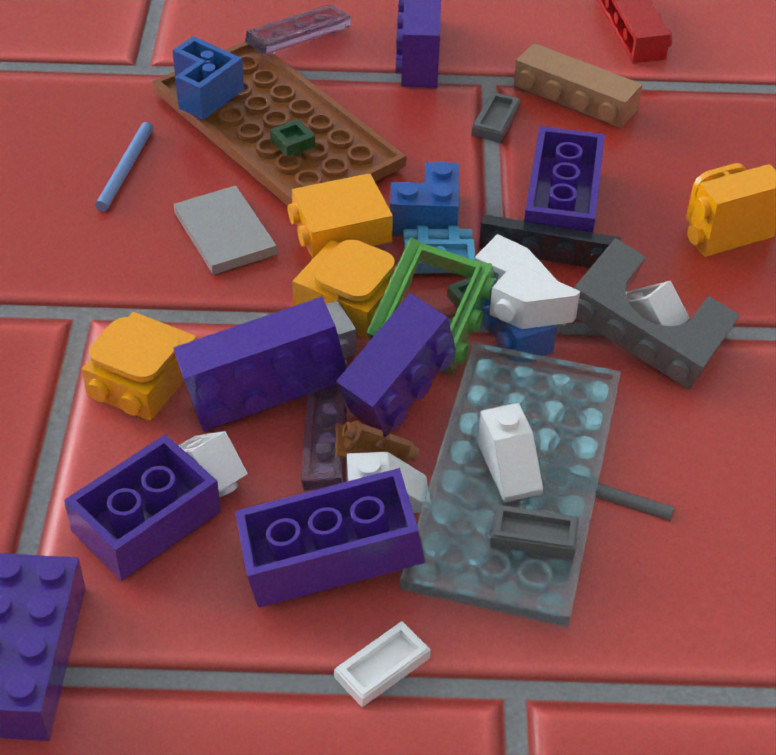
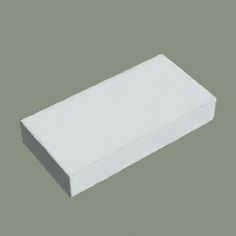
[334,621,431,708]

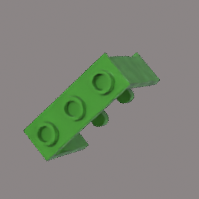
[366,237,498,375]

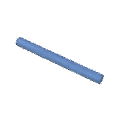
[95,122,154,212]

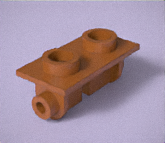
[336,420,419,463]

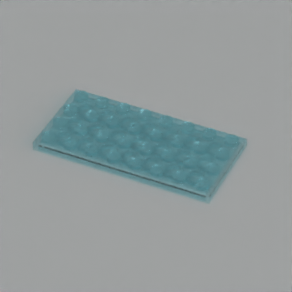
[400,342,621,627]

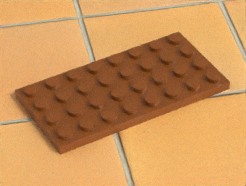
[152,38,406,206]

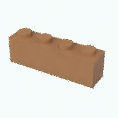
[514,43,643,128]

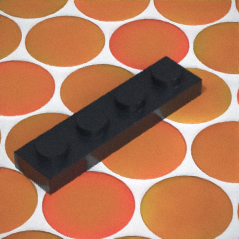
[479,214,621,268]

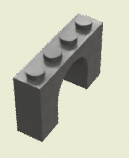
[574,238,740,390]

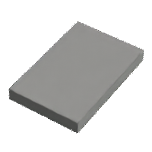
[173,186,277,275]

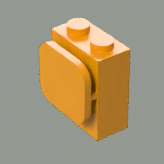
[686,163,776,257]
[288,173,393,259]
[292,240,406,339]
[82,311,197,421]

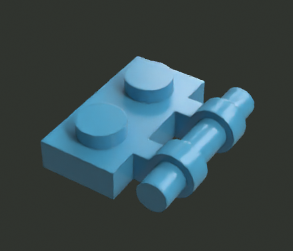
[403,225,475,274]

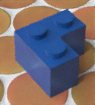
[172,36,244,120]
[390,161,459,236]

